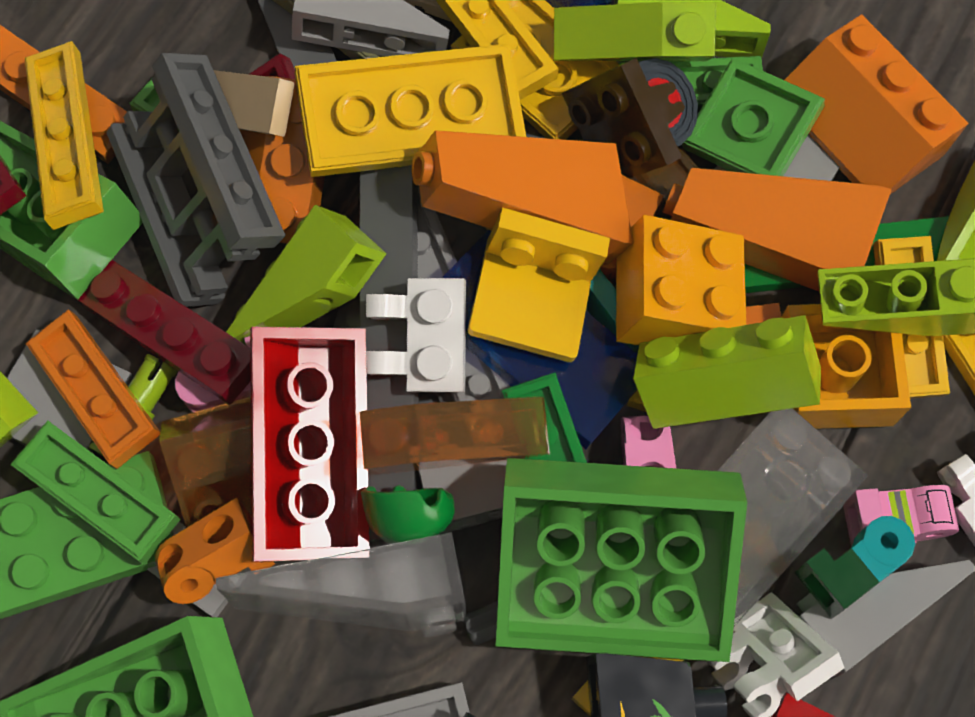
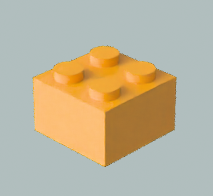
[616,215,746,345]
[782,304,911,430]

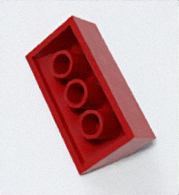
[250,327,370,562]

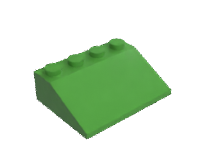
[496,458,747,662]

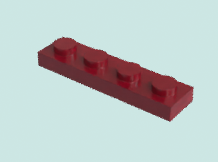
[76,260,251,405]

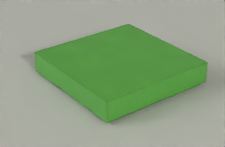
[682,57,825,176]

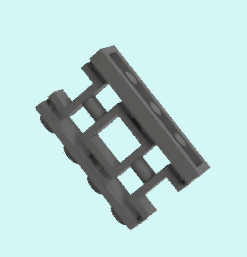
[106,53,285,307]

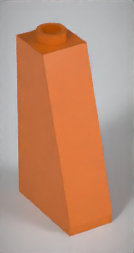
[412,130,633,265]
[663,168,892,291]

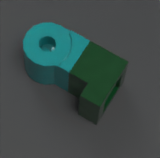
[794,516,915,619]

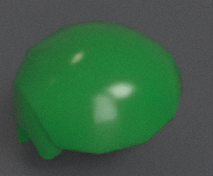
[361,485,455,546]

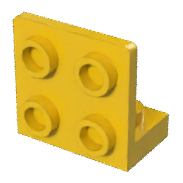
[468,207,610,362]

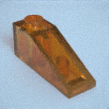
[359,397,550,474]

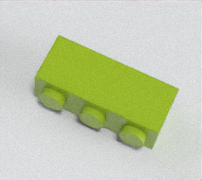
[633,315,821,429]

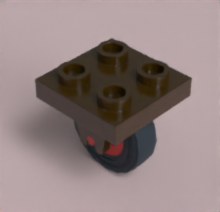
[562,58,698,178]

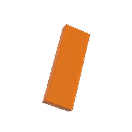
[25,309,162,469]

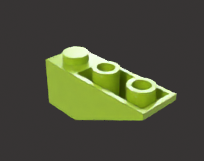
[226,205,387,345]
[817,258,975,336]

